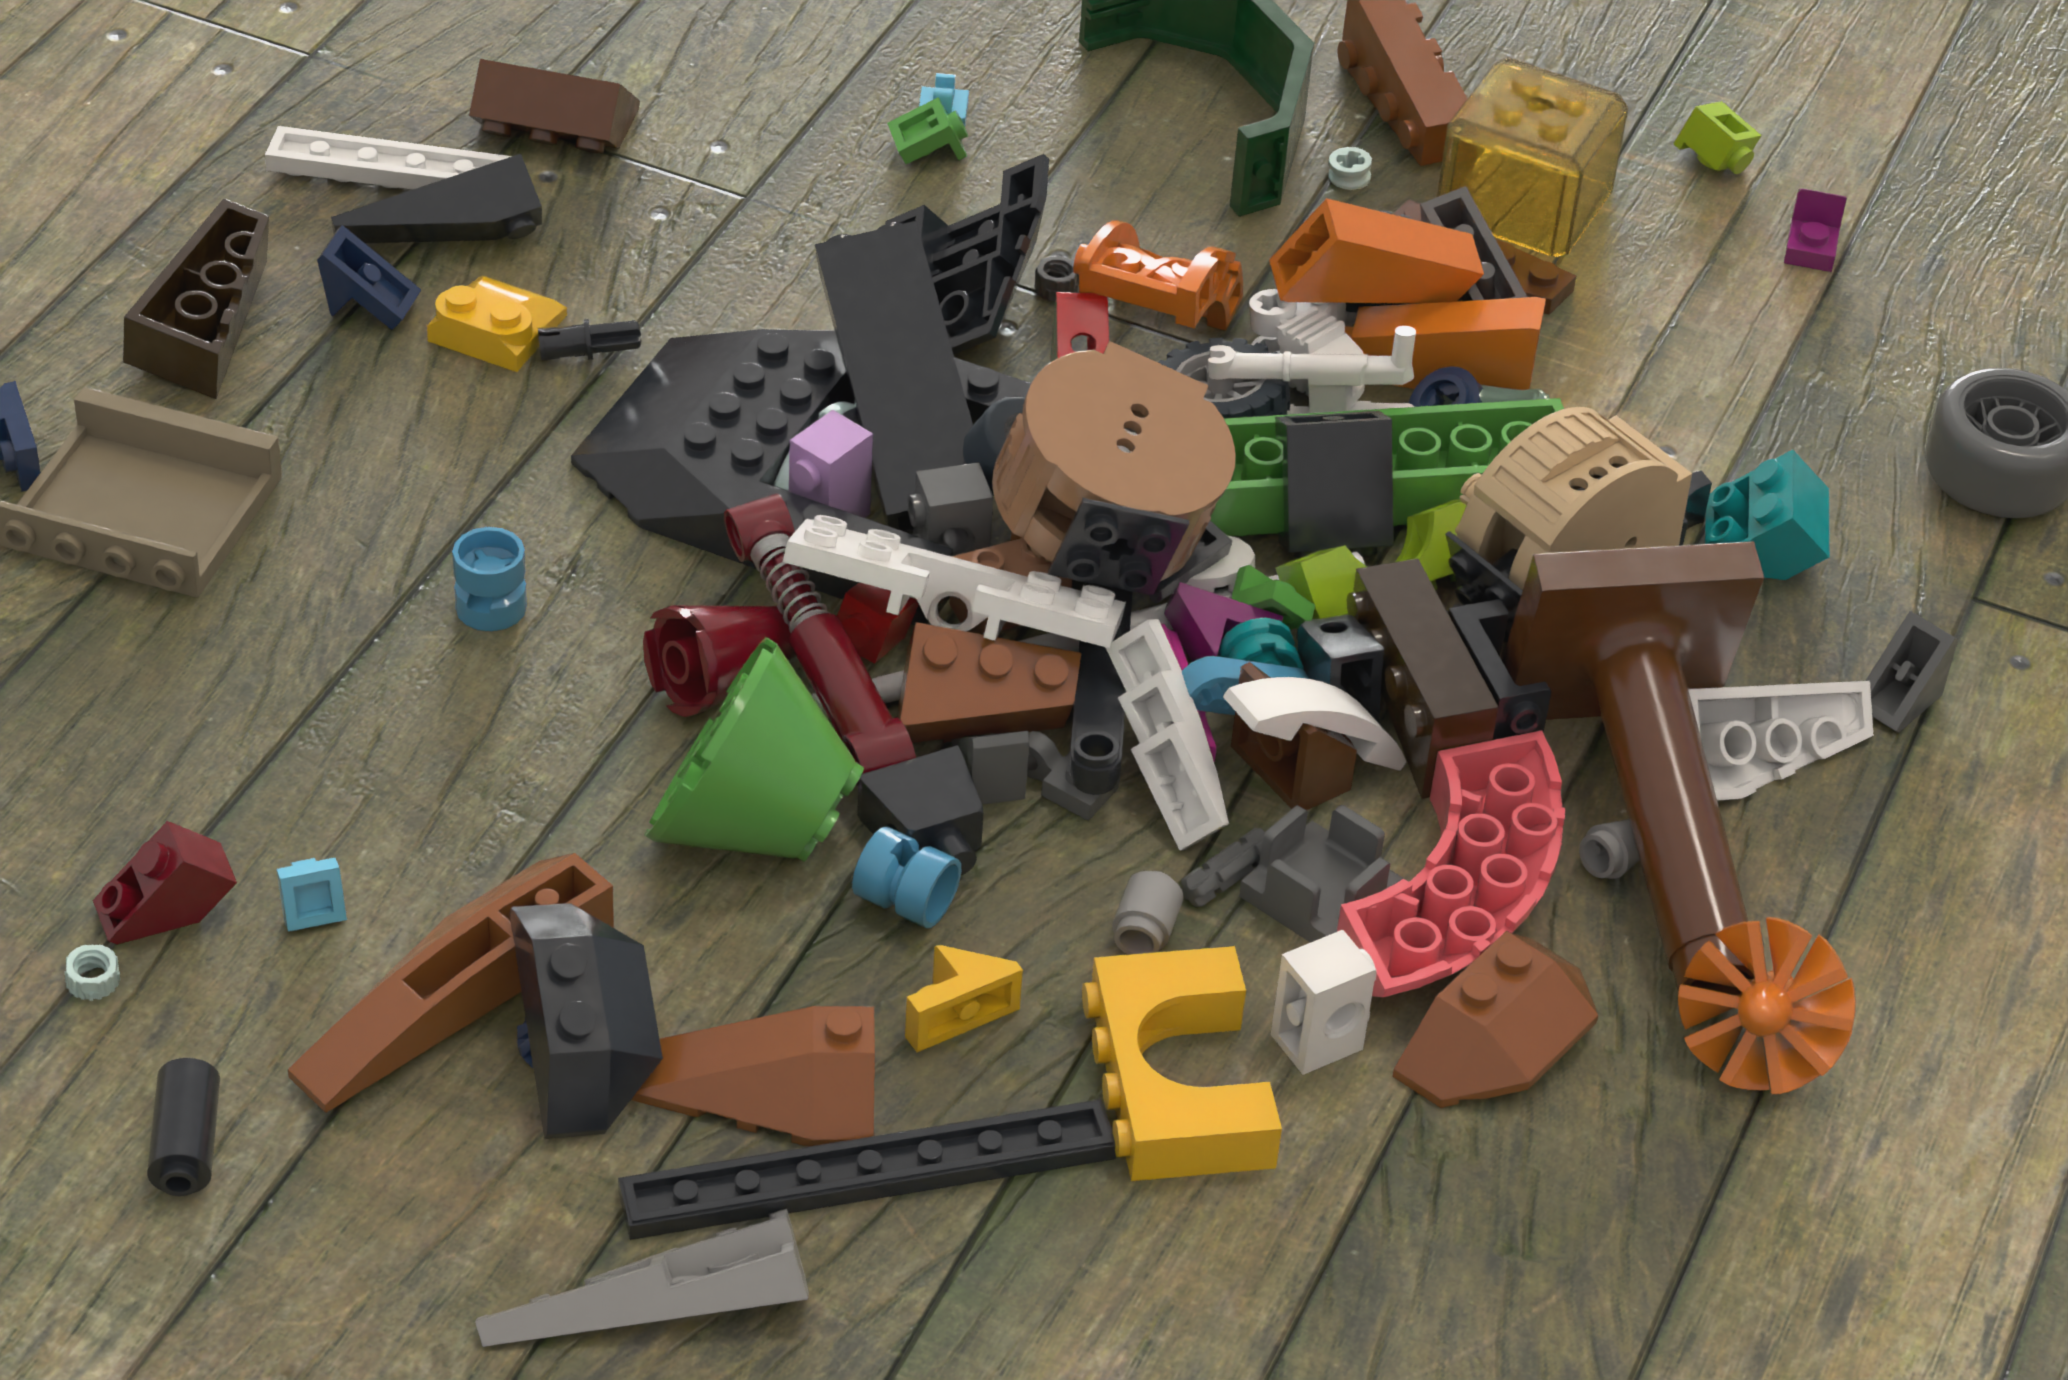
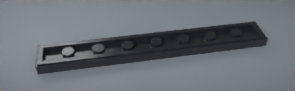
[618,1099,1116,1240]

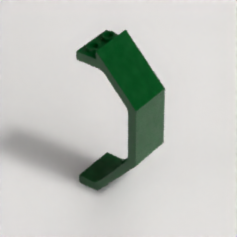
[1079,0,1314,217]

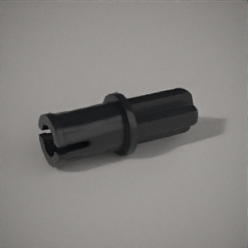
[538,319,642,361]

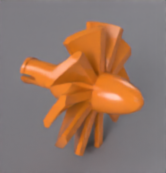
[1678,917,1856,1094]

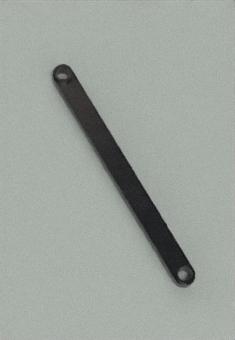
[1069,582,1133,795]

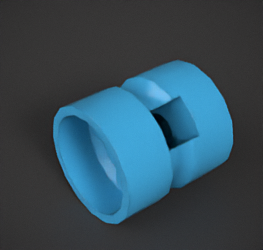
[452,527,527,631]
[852,827,961,929]

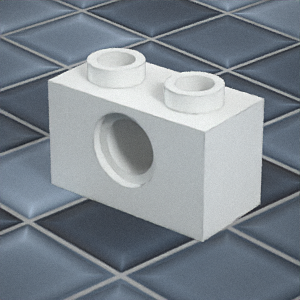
[1271,930,1376,1075]

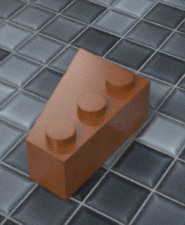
[897,622,1081,743]

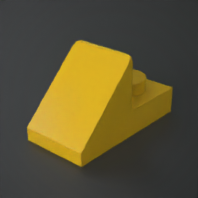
[905,945,1023,1052]

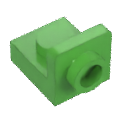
[887,97,968,164]
[1231,565,1315,630]

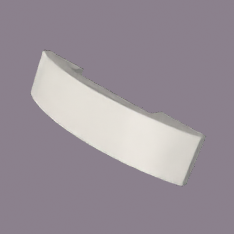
[1223,677,1406,771]

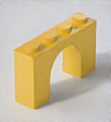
[1082,946,1282,1181]

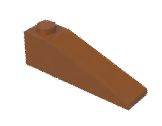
[632,1006,875,1147]

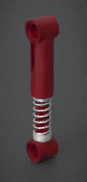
[724,493,916,786]

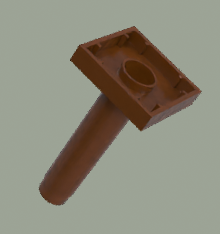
[1502,541,1764,995]

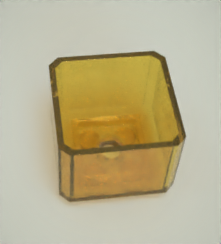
[1437,57,1629,257]

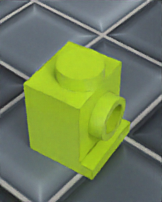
[1673,101,1762,174]

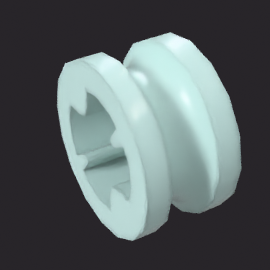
[1328,147,1372,190]

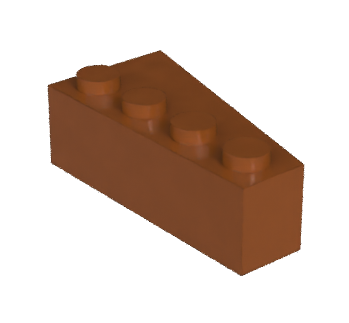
[1337,0,1477,166]

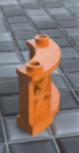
[1073,220,1243,331]

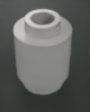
[1112,871,1183,955]

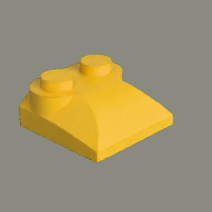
[427,276,567,372]

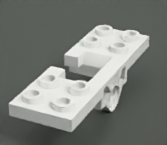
[783,515,1126,648]

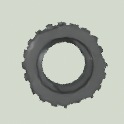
[1034,256,1079,302]

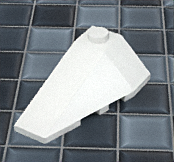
[1688,681,1874,800]

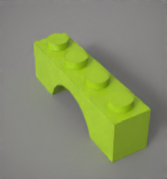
[1275,499,1467,629]

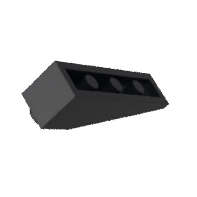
[331,154,542,243]

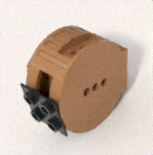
[992,341,1236,596]

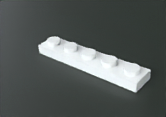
[265,126,512,190]

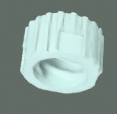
[64,945,120,1001]

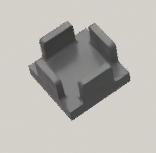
[1239,805,1403,943]

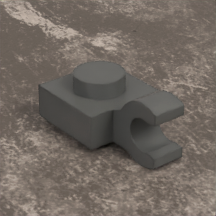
[1027,731,1121,821]

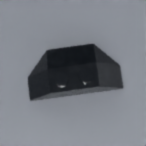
[509,903,663,1139]

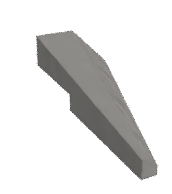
[475,1209,809,1347]

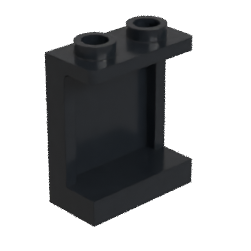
[1275,411,1394,558]
[1448,599,1552,740]

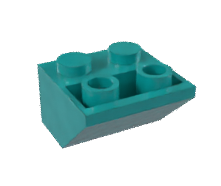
[1705,449,1830,580]

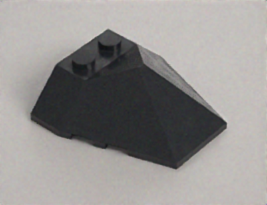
[885,154,1049,355]

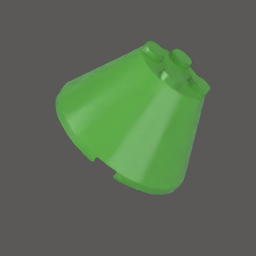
[644,637,864,862]

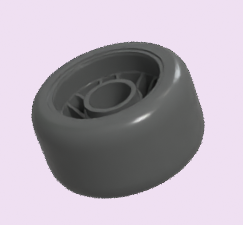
[1925,368,2068,518]

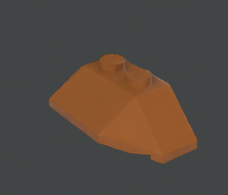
[1392,931,1598,1108]

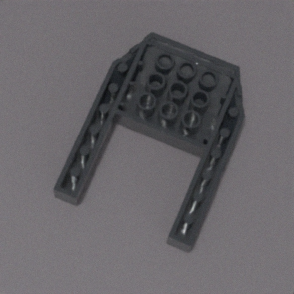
[571,329,1031,625]

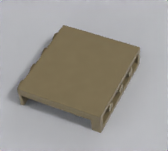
[0,387,282,598]

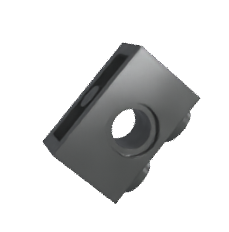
[907,463,993,556]

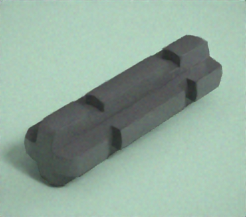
[1181,828,1265,907]

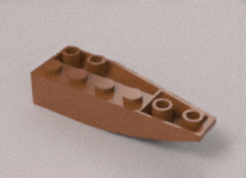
[288,853,614,1113]

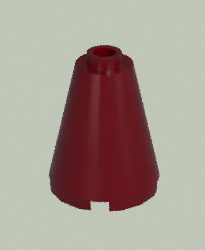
[643,605,796,717]

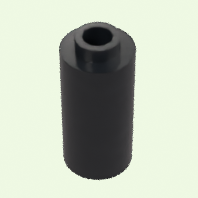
[147,1058,220,1197]

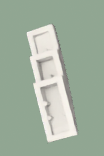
[1105,619,1229,851]

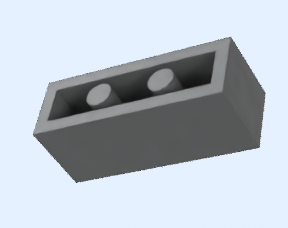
[1420,186,1527,301]

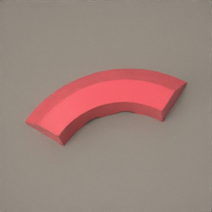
[1337,730,1565,998]

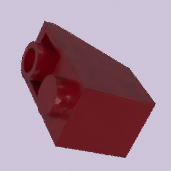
[93,821,237,945]

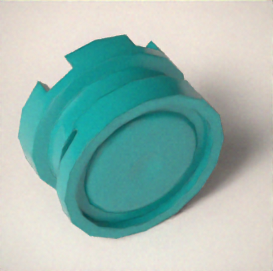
[1218,618,1303,669]

